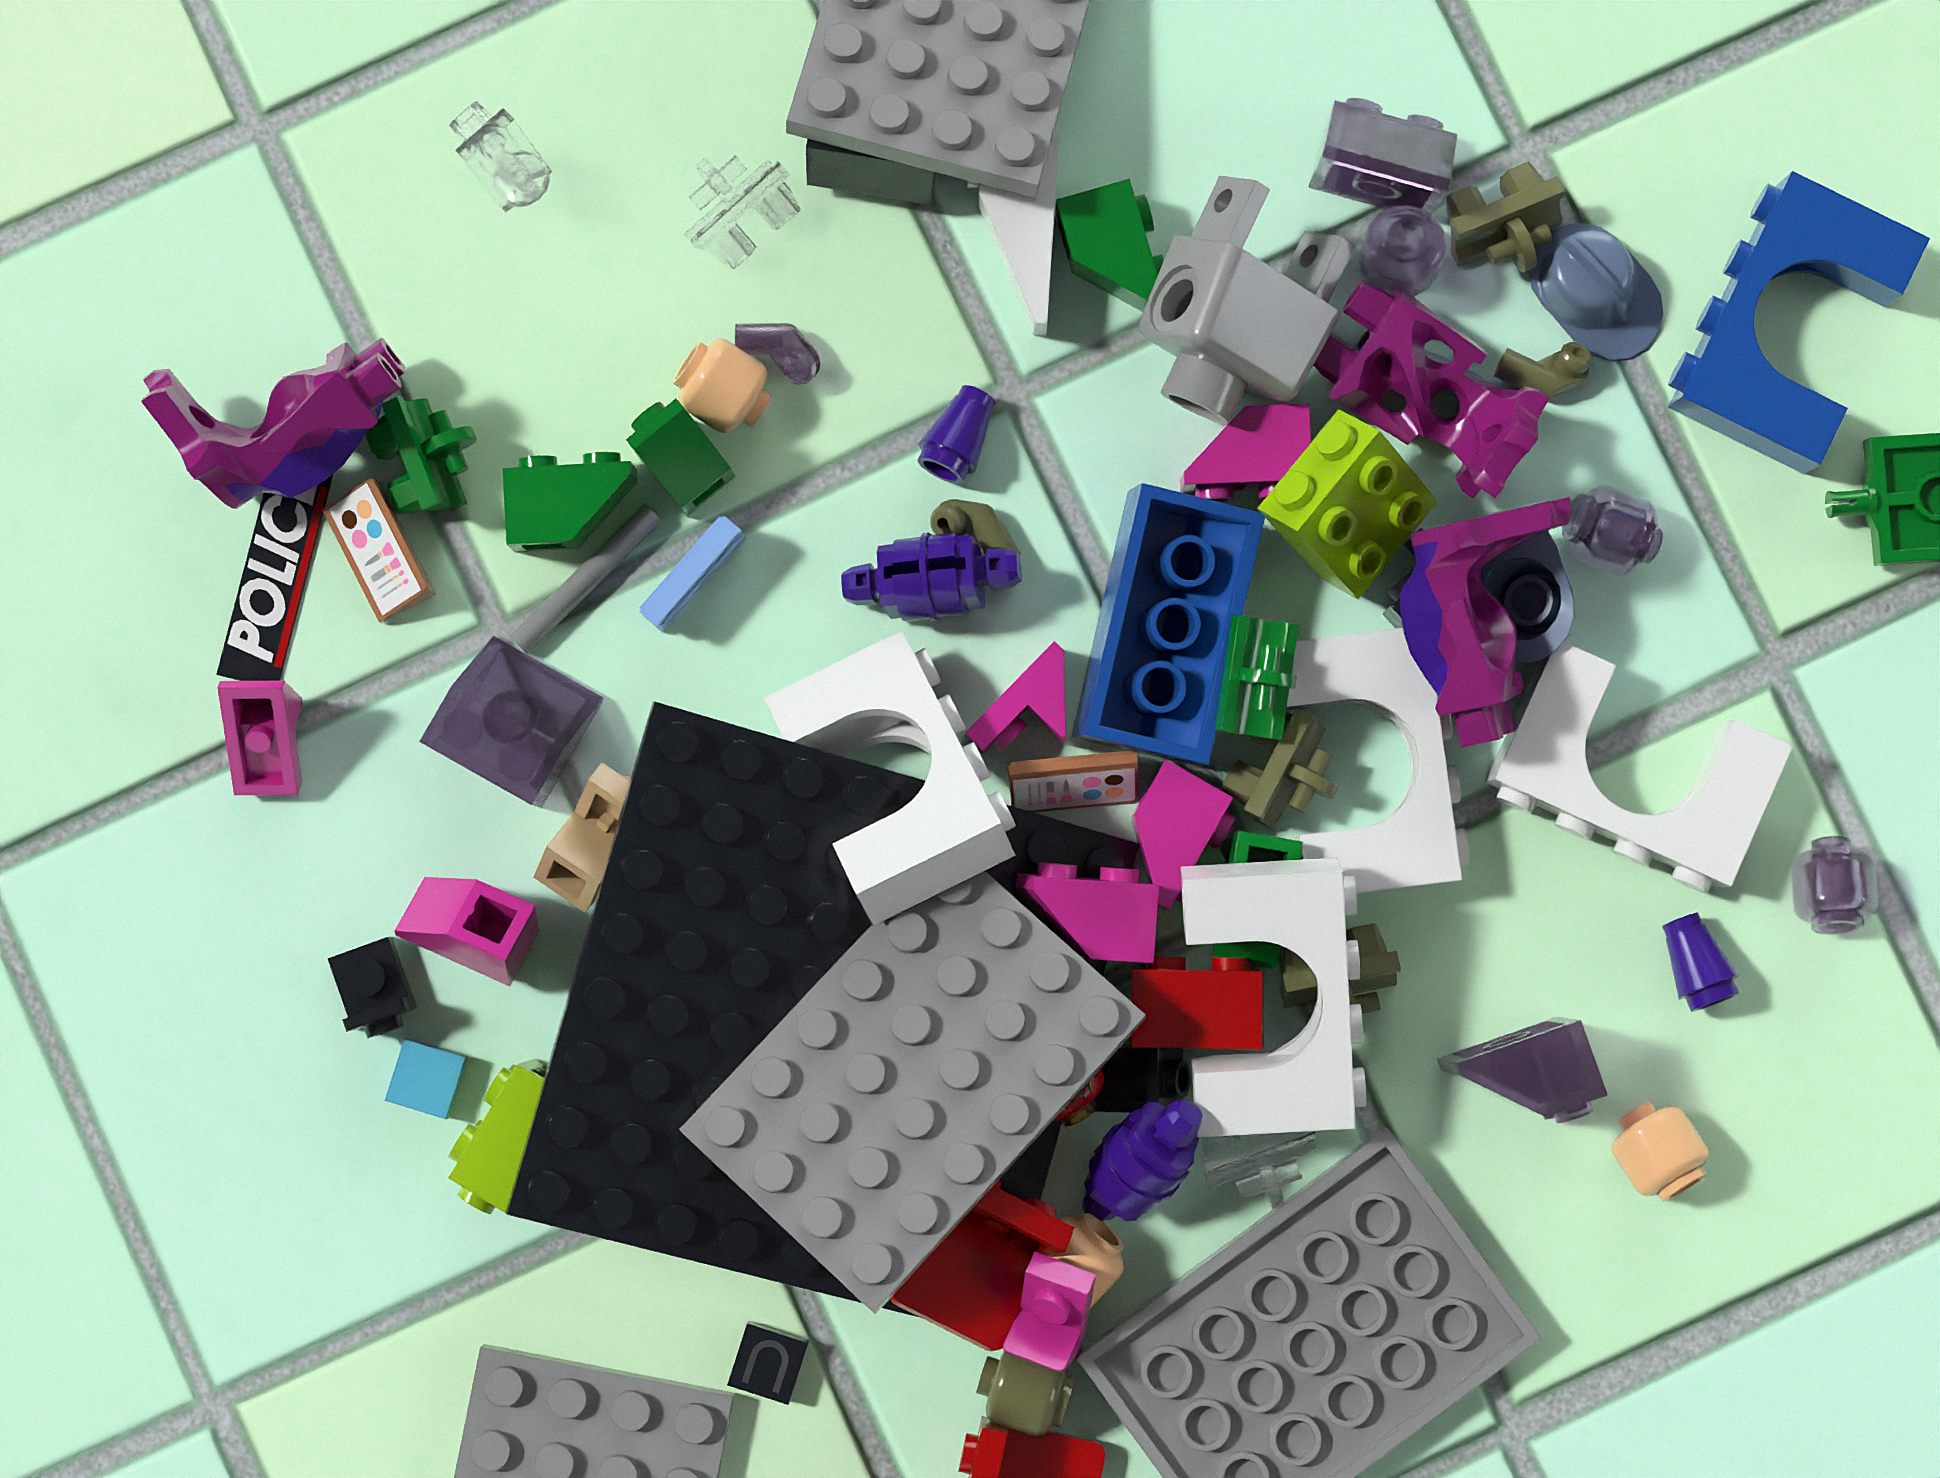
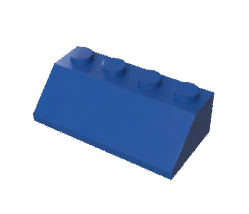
[1071,483,1265,765]

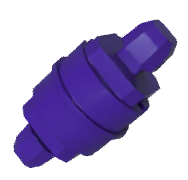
[841,532,1022,622]
[1082,1100,1203,1222]

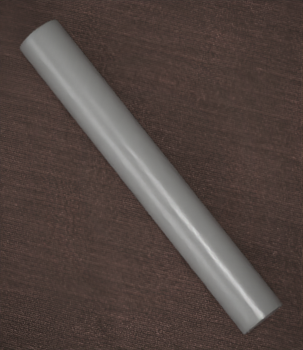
[509,503,662,654]

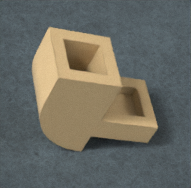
[533,763,631,913]

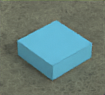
[384,1038,468,1119]

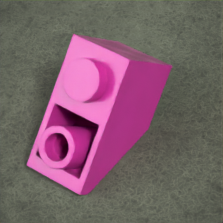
[1180,403,1311,502]
[1131,759,1236,910]
[1016,863,1159,963]
[394,877,539,987]

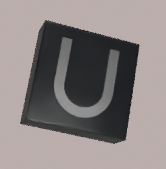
[727,1321,809,1405]

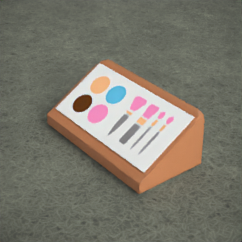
[322,477,437,623]
[1008,750,1138,813]

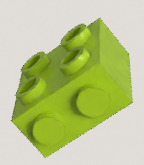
[1257,409,1438,600]
[448,1059,547,1214]

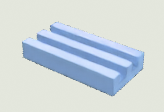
[639,516,745,632]

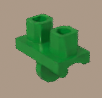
[365,396,477,514]
[1215,615,1299,740]

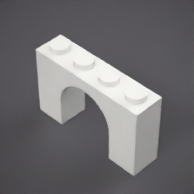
[1286,628,1470,893]
[764,630,1016,926]
[1485,642,1793,893]
[1180,858,1366,1137]

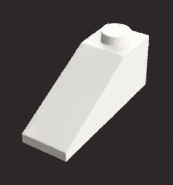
[967,135,1059,336]

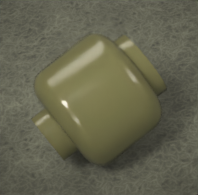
[976,1350,1076,1437]

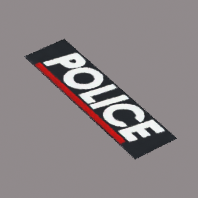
[216,474,333,681]

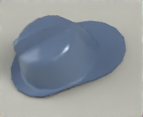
[1529,222,1664,361]
[1480,510,1575,663]

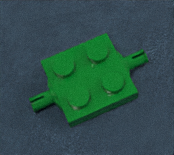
[1825,433,1940,566]

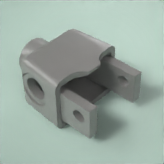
[1139,175,1356,425]

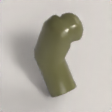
[1493,342,1592,398]
[930,499,1021,555]

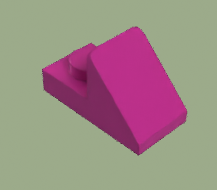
[965,641,1066,754]
[217,681,303,795]
[1003,1252,1096,1372]

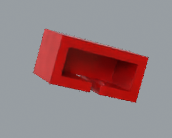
[1132,956,1265,1050]

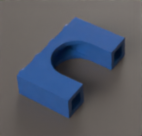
[1668,171,1930,474]

